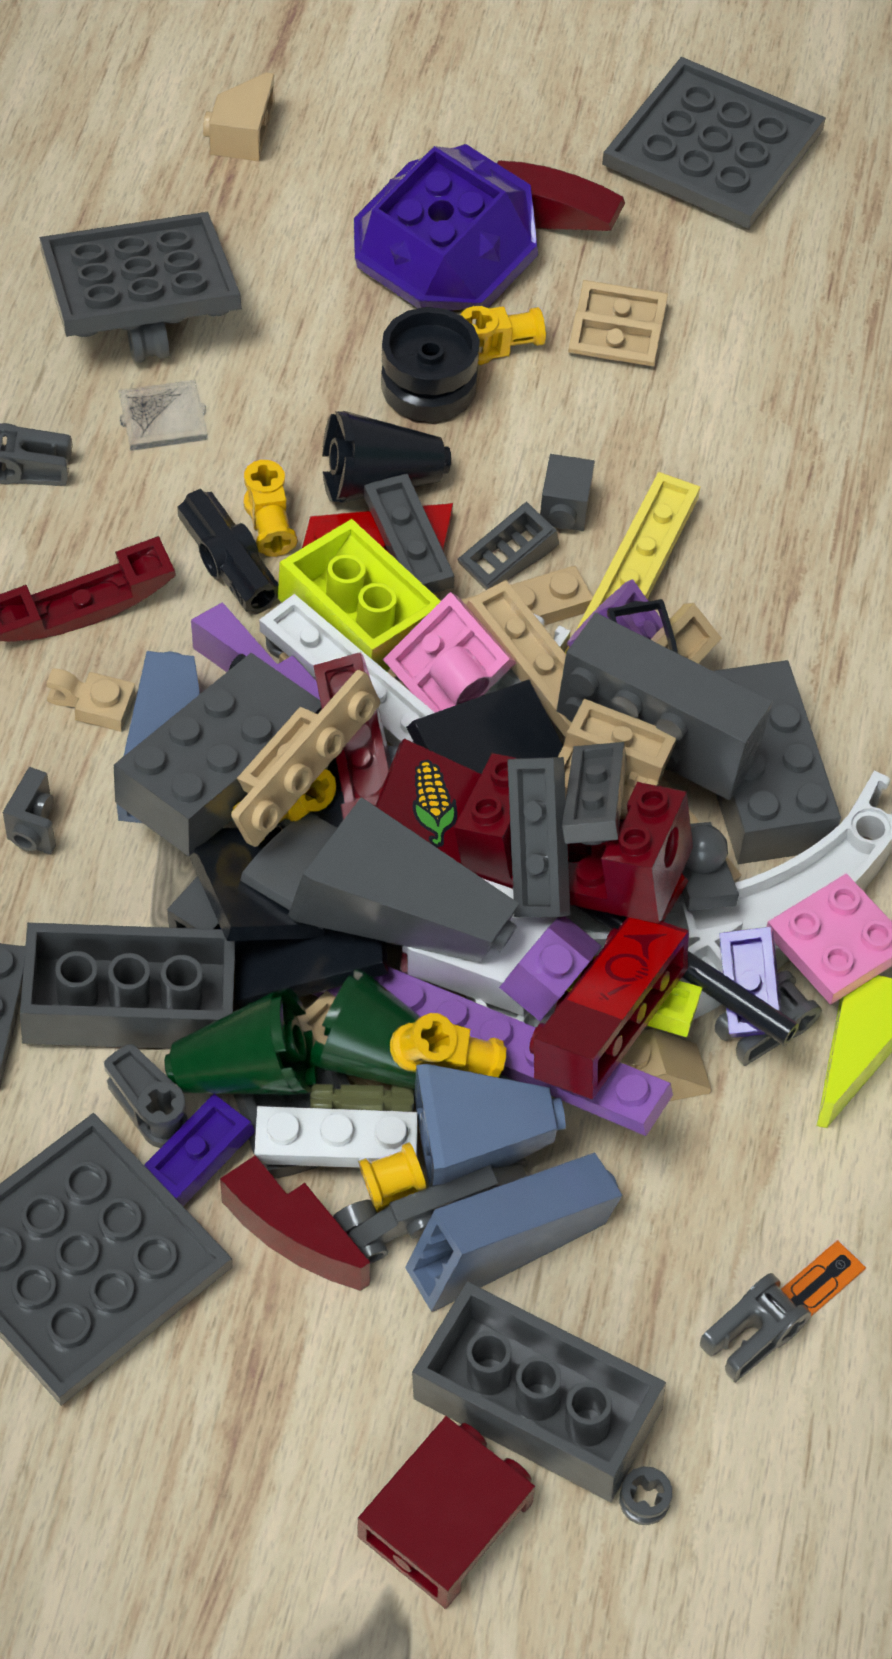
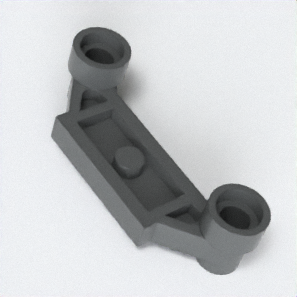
[333,1158,528,1264]

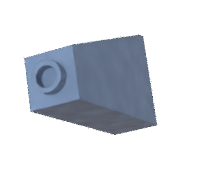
[116,651,200,823]
[405,1152,623,1312]

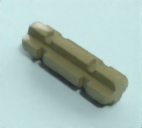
[310,1084,414,1112]

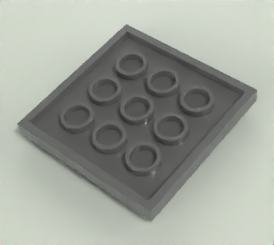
[602,57,826,228]
[39,212,242,337]
[0,1112,233,1406]

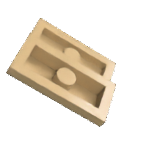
[568,280,668,367]
[558,699,676,820]

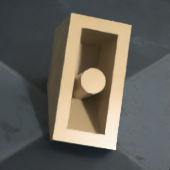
[203,72,275,161]
[620,1028,711,1101]

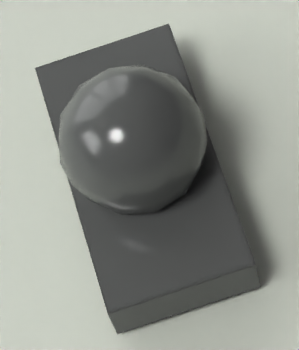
[681,822,739,911]

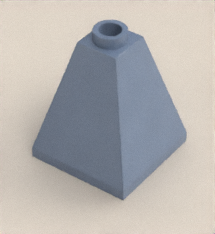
[414,1064,566,1187]

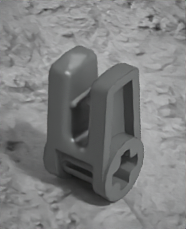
[0,423,73,486]
[715,970,822,1066]
[104,1044,188,1148]
[700,1273,811,1382]

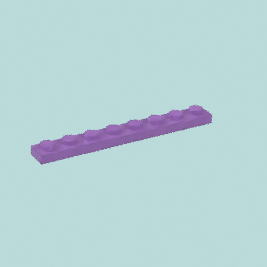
[312,967,673,1136]

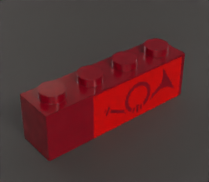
[529,917,689,1100]

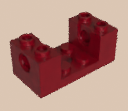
[454,753,693,924]

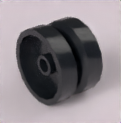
[381,307,480,422]

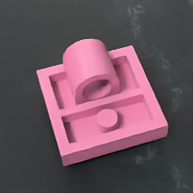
[383,592,516,713]
[767,873,892,1005]

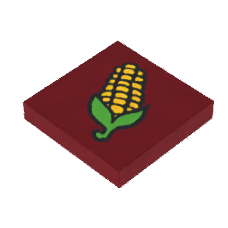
[375,739,481,864]

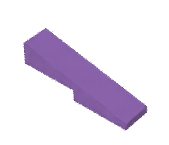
[191,602,320,700]

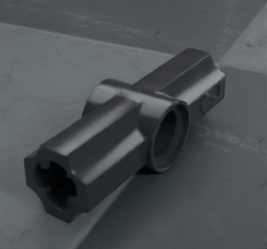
[177,489,278,614]

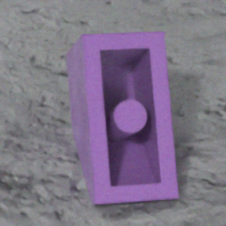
[499,916,602,1021]

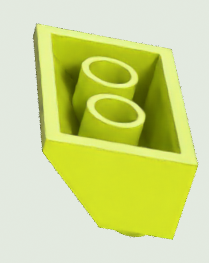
[278,519,441,672]

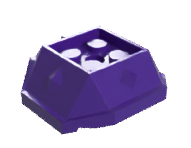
[354,144,539,311]

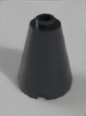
[322,411,451,503]

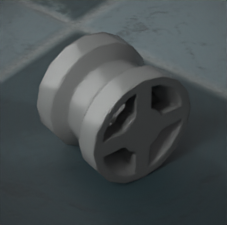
[127,321,170,363]

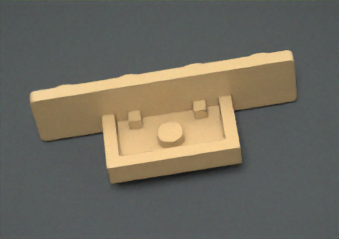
[231,670,380,847]

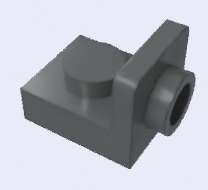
[2,767,56,854]

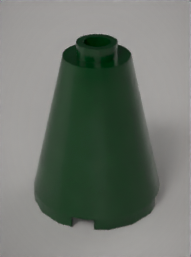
[310,968,421,1090]
[164,988,317,1095]

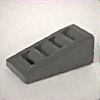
[458,501,559,590]

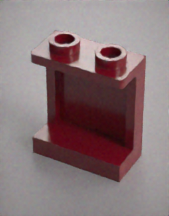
[357,1416,535,1609]

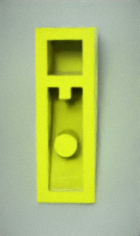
[817,975,892,1128]

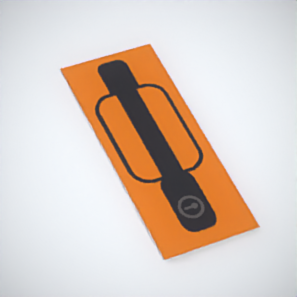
[781,1240,866,1317]

